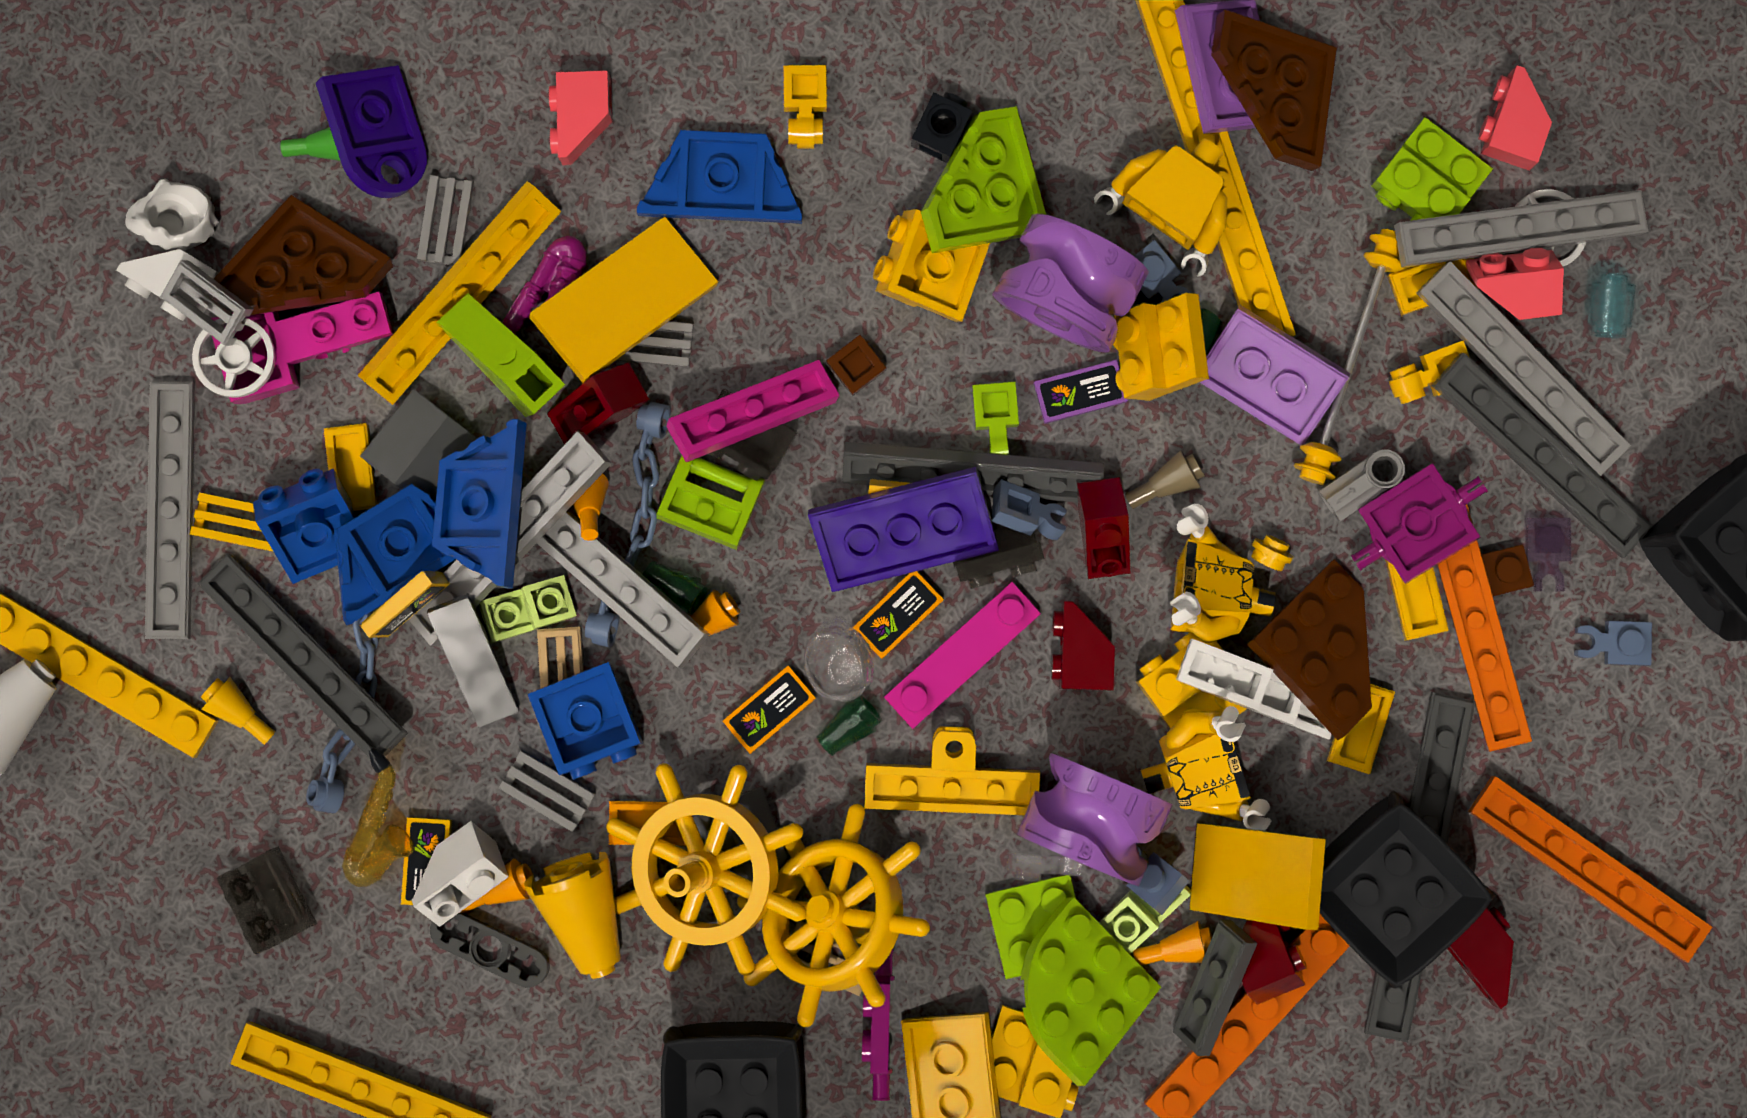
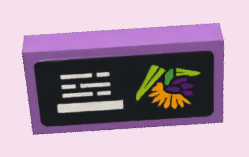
[1033,360,1128,424]

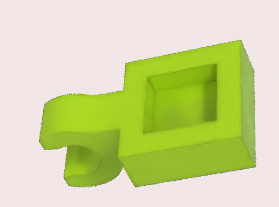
[972,382,1019,455]

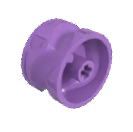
[992,214,1149,353]
[1016,753,1173,887]

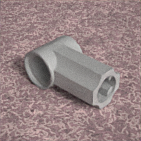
[1318,450,1405,522]

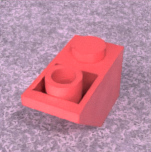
[1478,65,1552,170]
[549,71,612,165]
[1466,248,1564,320]

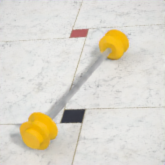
[1294,229,1405,485]

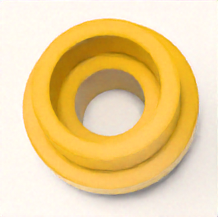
[1251,535,1294,571]

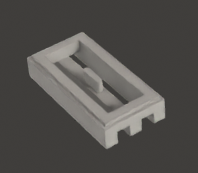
[417,175,474,266]
[160,260,254,346]
[615,321,694,368]
[499,751,596,832]

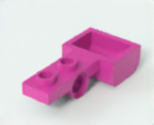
[211,292,394,404]

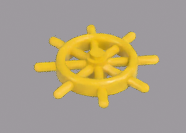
[606,763,806,976]
[737,804,930,1027]

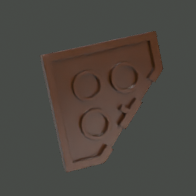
[1211,10,1337,171]
[213,195,393,315]
[1247,559,1372,740]

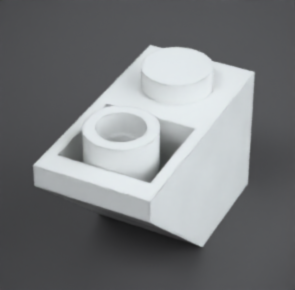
[116,249,219,321]
[412,821,509,927]

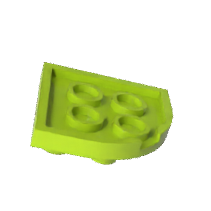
[1021,897,1161,1086]

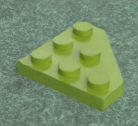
[921,106,1046,253]

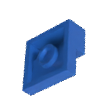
[253,469,357,584]
[528,662,643,780]

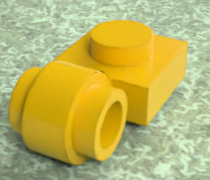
[783,65,827,149]
[1389,340,1470,404]

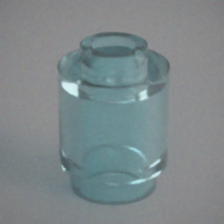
[1588,273,1636,339]

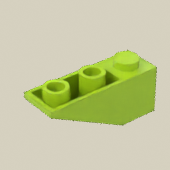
[436,293,565,417]

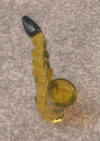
[342,747,414,887]

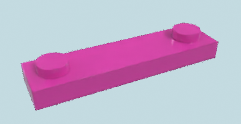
[666,360,839,462]
[884,582,1041,729]

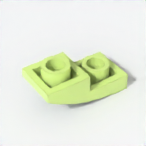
[479,575,577,644]
[1099,885,1192,954]

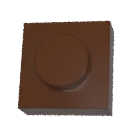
[826,335,887,396]
[1482,544,1534,596]

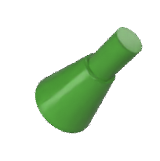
[280,127,340,161]

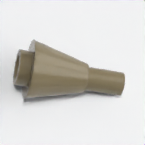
[1125,450,1205,509]

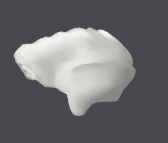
[125,179,219,250]

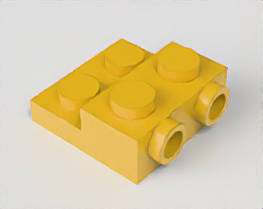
[873,209,990,322]
[1113,293,1209,401]
[1136,632,1246,729]
[991,1005,1079,1118]

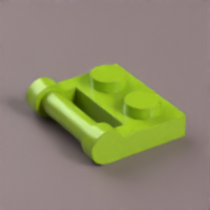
[656,455,766,550]

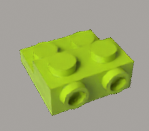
[1371,117,1493,221]

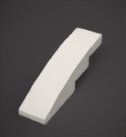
[1176,639,1332,740]

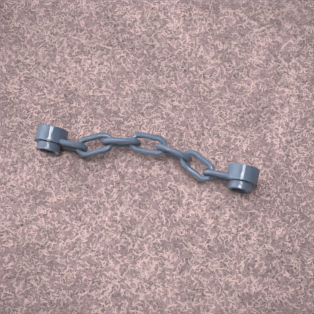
[585,402,671,648]
[306,611,379,814]

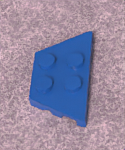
[637,130,803,224]
[432,419,527,589]
[335,484,455,625]

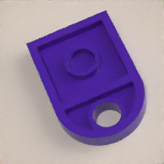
[316,65,427,198]

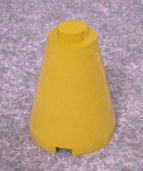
[524,852,621,979]

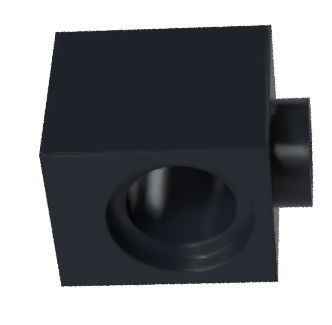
[911,92,973,163]

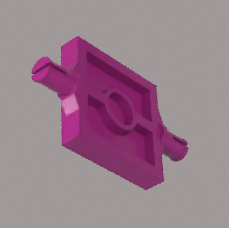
[1351,463,1488,584]
[862,949,895,1101]

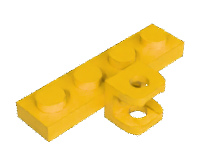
[864,726,1040,815]

